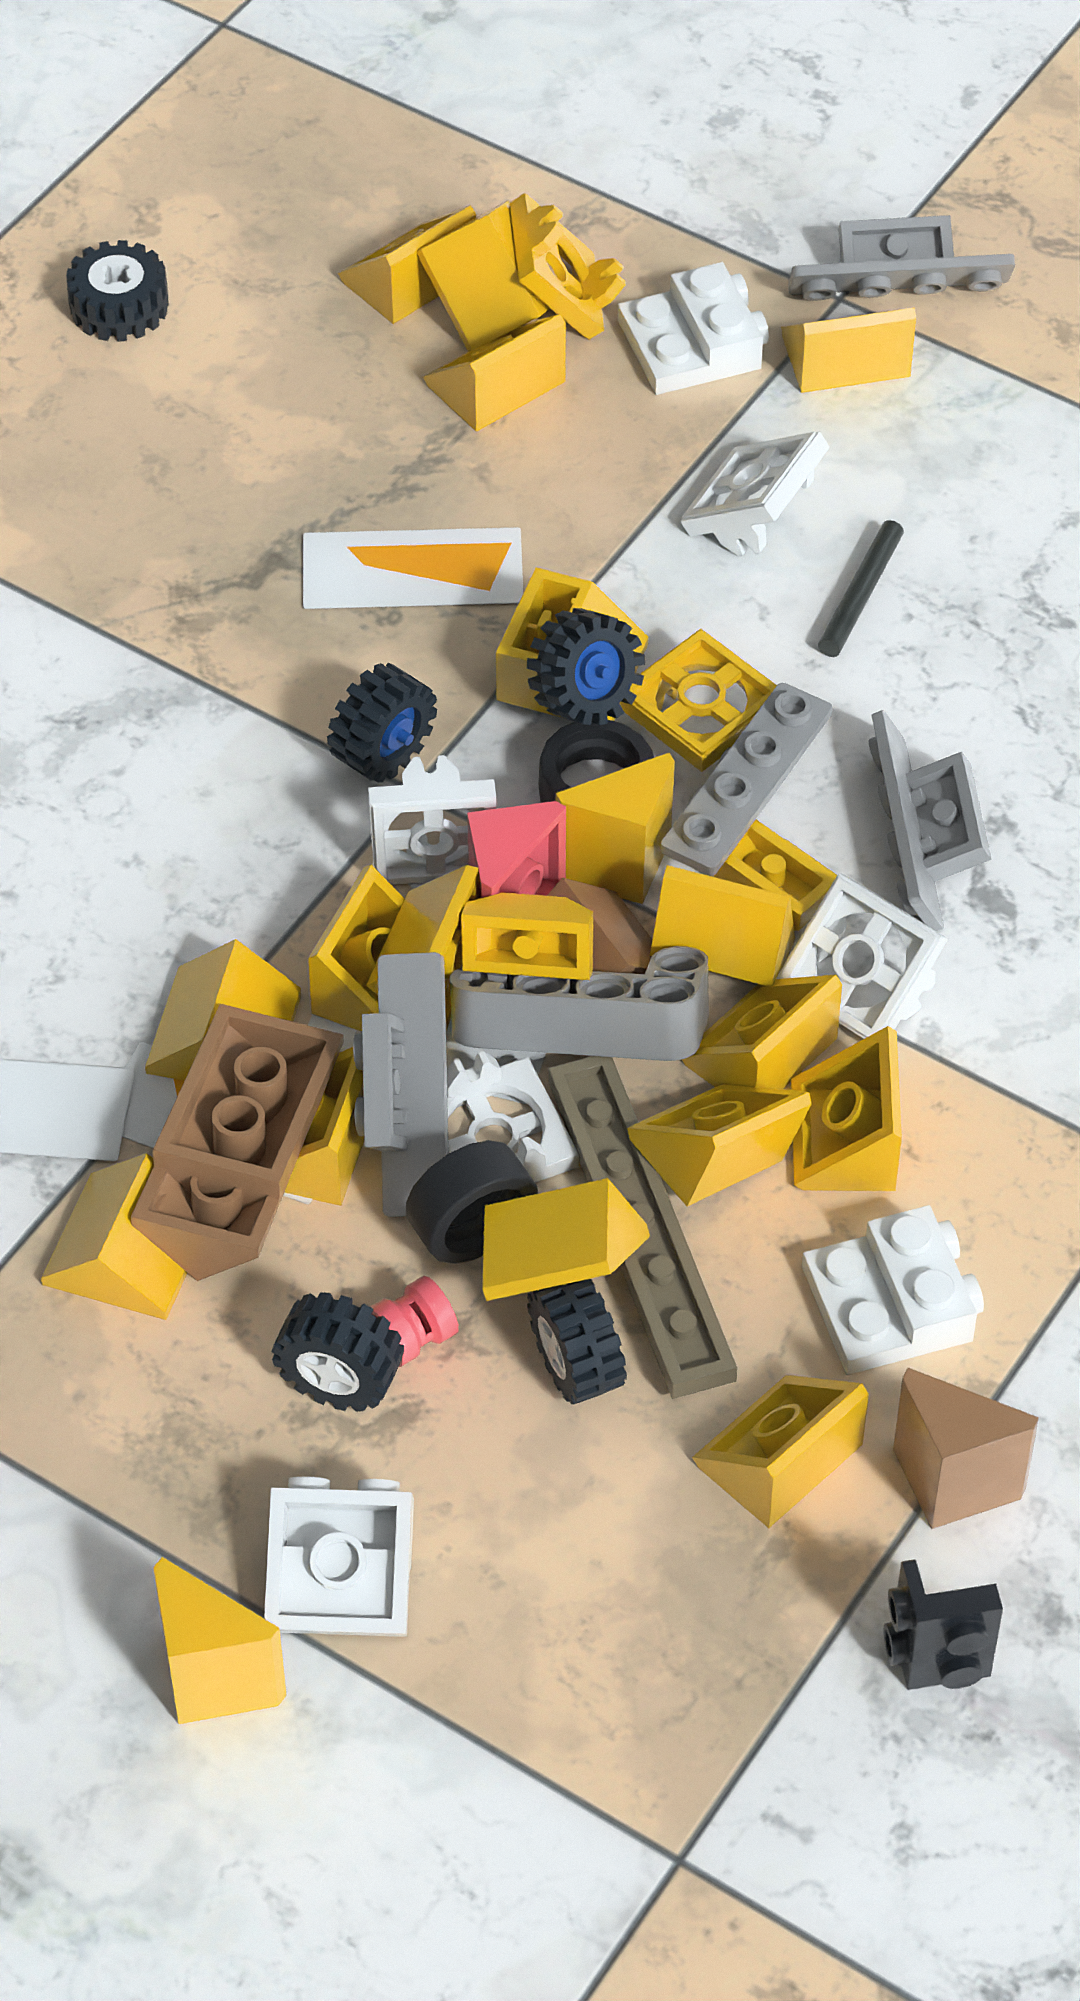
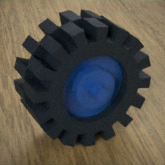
[526,608,645,726]
[327,663,437,783]

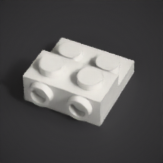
[617,262,769,395]
[802,1205,984,1375]
[264,1477,414,1637]

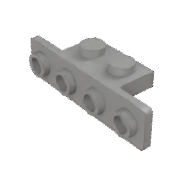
[788,215,1015,301]
[661,683,832,876]
[868,710,992,931]
[353,952,449,1217]

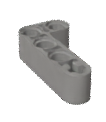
[450,946,709,1061]

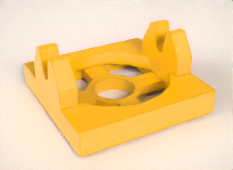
[510,193,626,340]
[619,628,777,772]

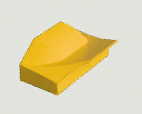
[713,819,837,931]
[461,893,593,981]

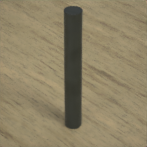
[818,520,904,657]

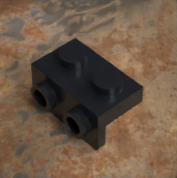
[883,1559,1003,1690]

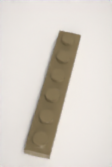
[548,1056,737,1399]

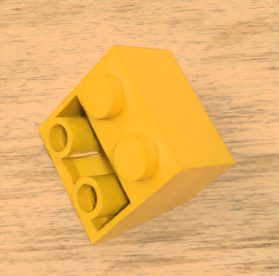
[496,567,648,721]

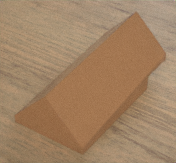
[131,1004,344,1281]

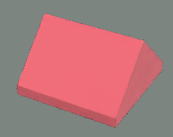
[467,801,566,898]

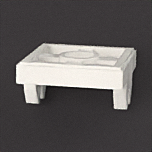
[680,432,830,557]
[368,755,496,885]
[776,873,948,1039]
[447,1050,579,1183]

